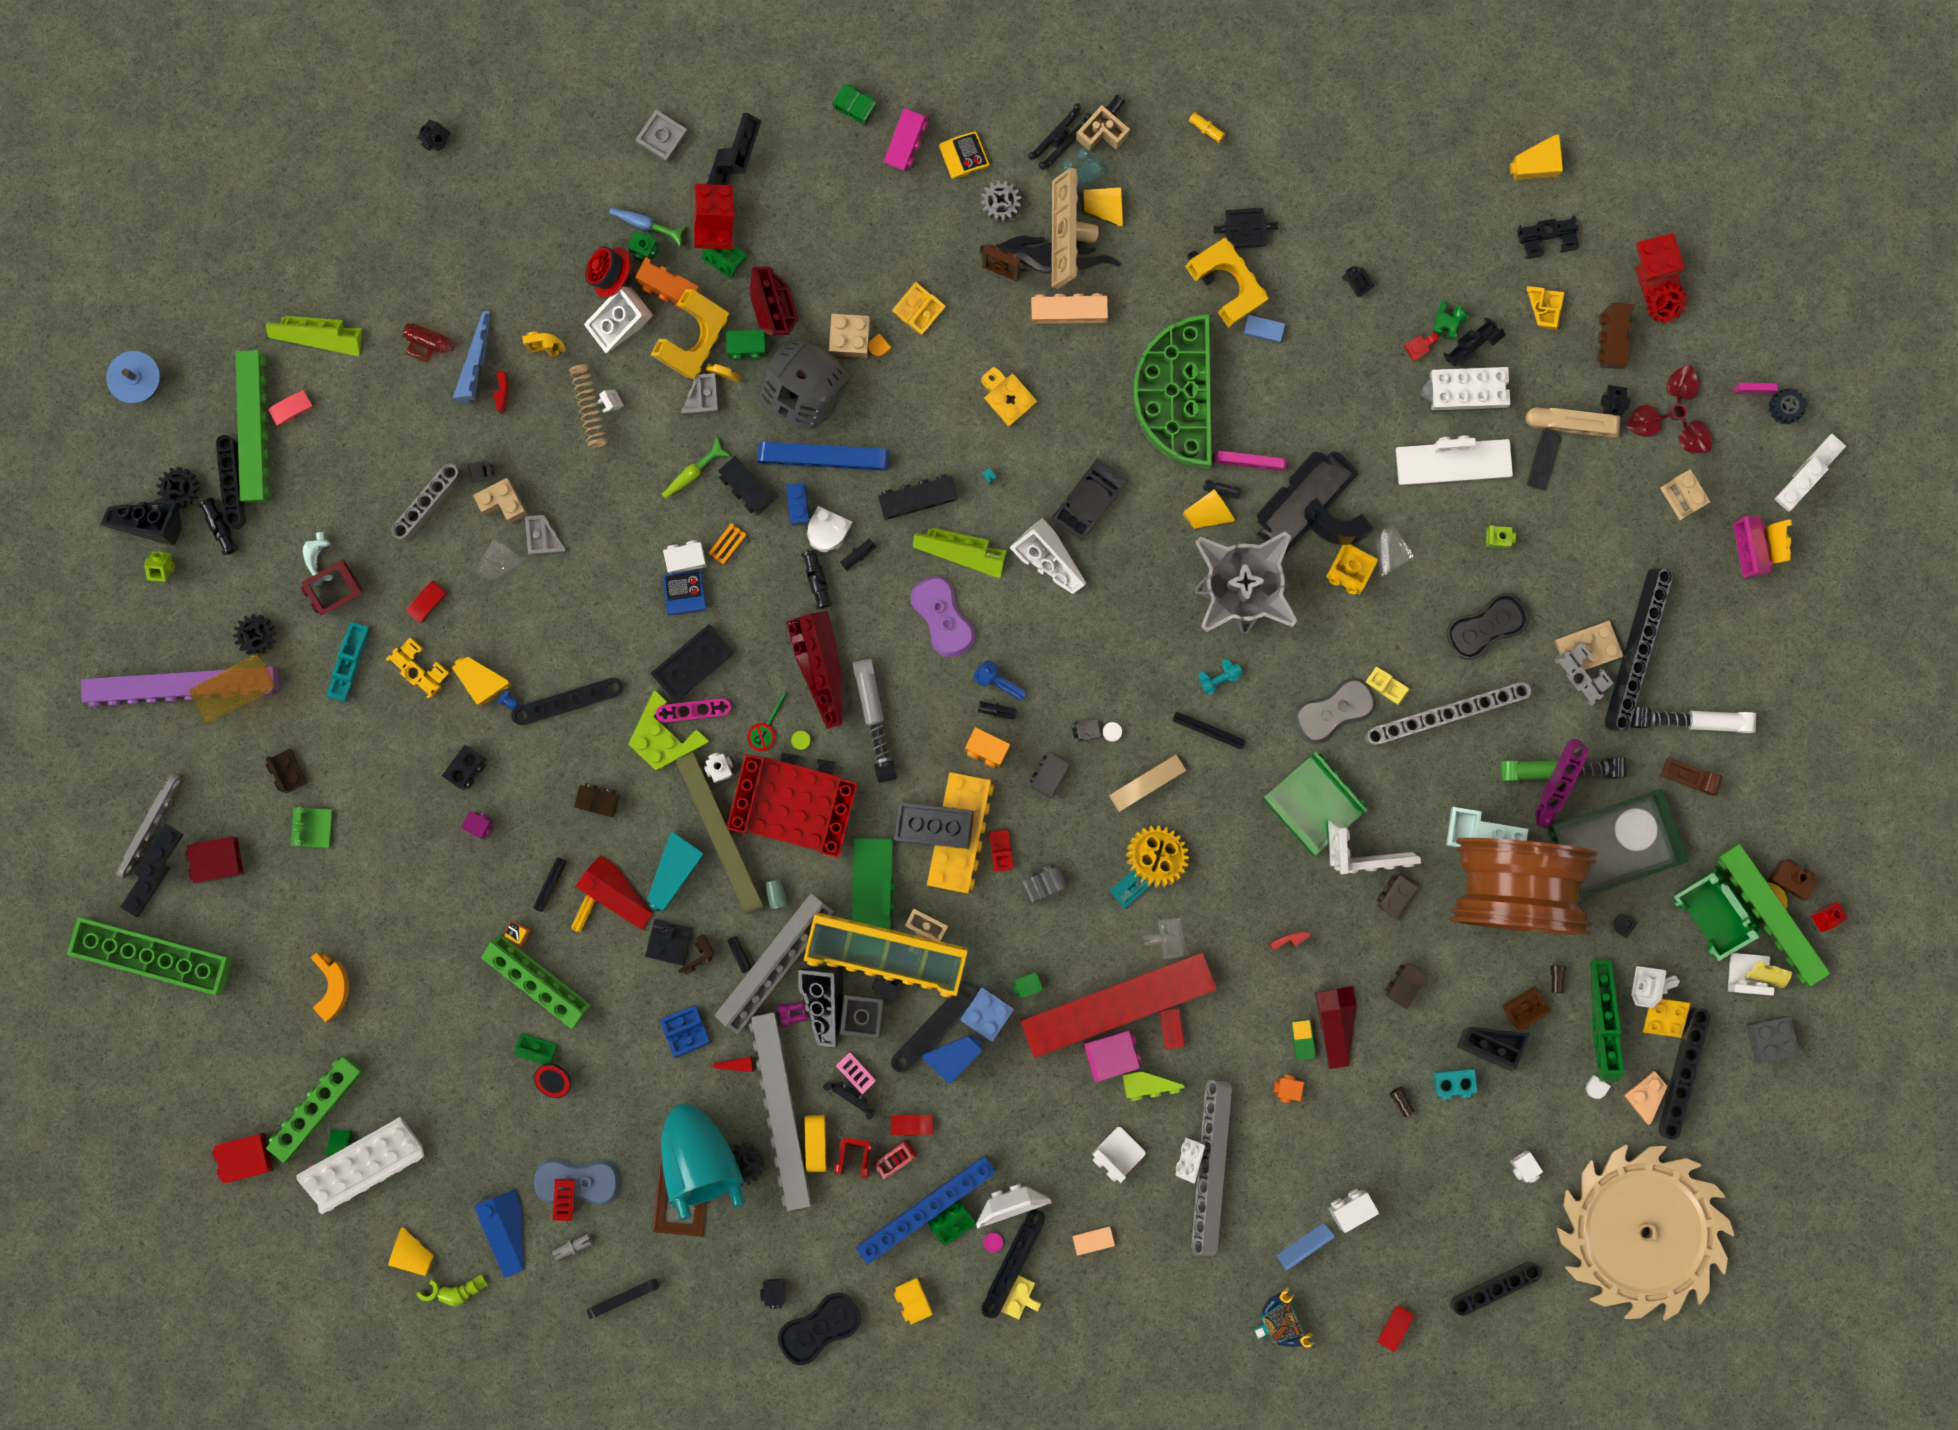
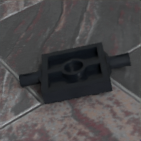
[1213,208,1278,248]

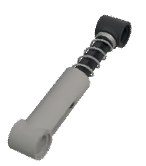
[852,658,897,783]

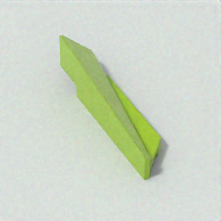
[266,316,363,356]
[913,528,1007,578]

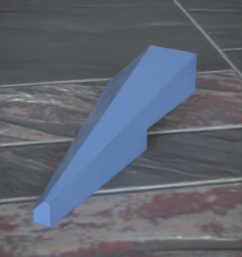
[453,311,490,404]

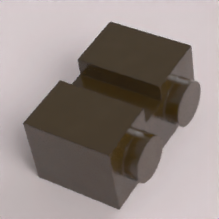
[574,783,620,818]
[1385,963,1428,1009]

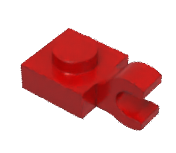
[1404,332,1439,362]

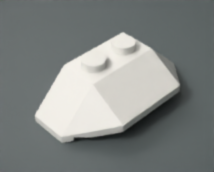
[976,1183,1052,1229]

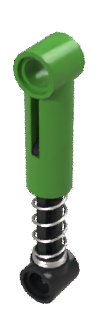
[1501,757,1627,782]

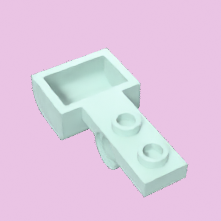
[1446,807,1528,848]

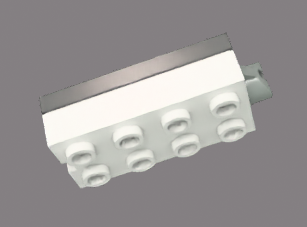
[1421,367,1510,412]

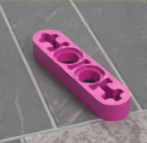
[1213,451,1288,471]
[656,699,731,722]

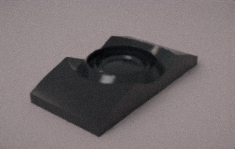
[1051,458,1128,541]

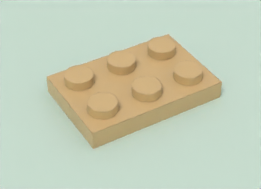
[1555,621,1623,670]

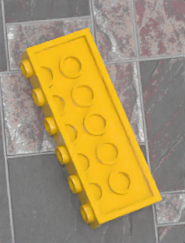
[927,772,994,894]

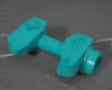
[1198,659,1243,695]

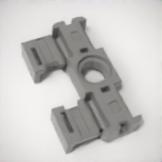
[1554,641,1614,705]

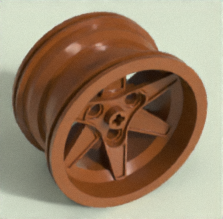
[1449,838,1597,936]

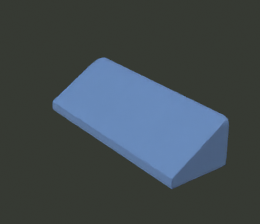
[1277,1223,1335,1270]

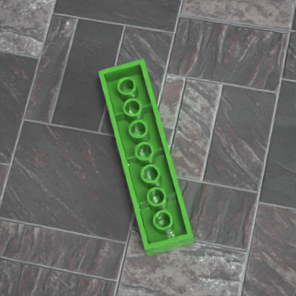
[67,917,234,995]

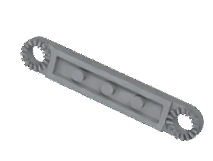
[116,773,181,879]

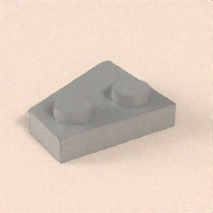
[681,373,719,415]

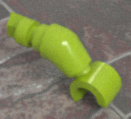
[417,1274,488,1307]

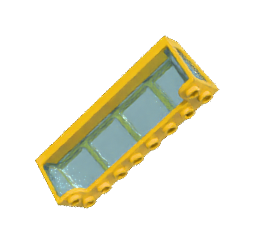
[804,912,968,998]

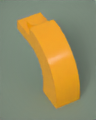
[311,953,349,1022]

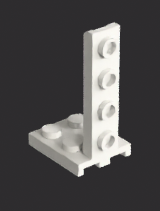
[1328,820,1421,874]

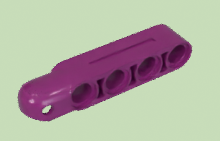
[1535,739,1588,828]

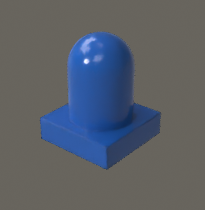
[497,690,519,710]

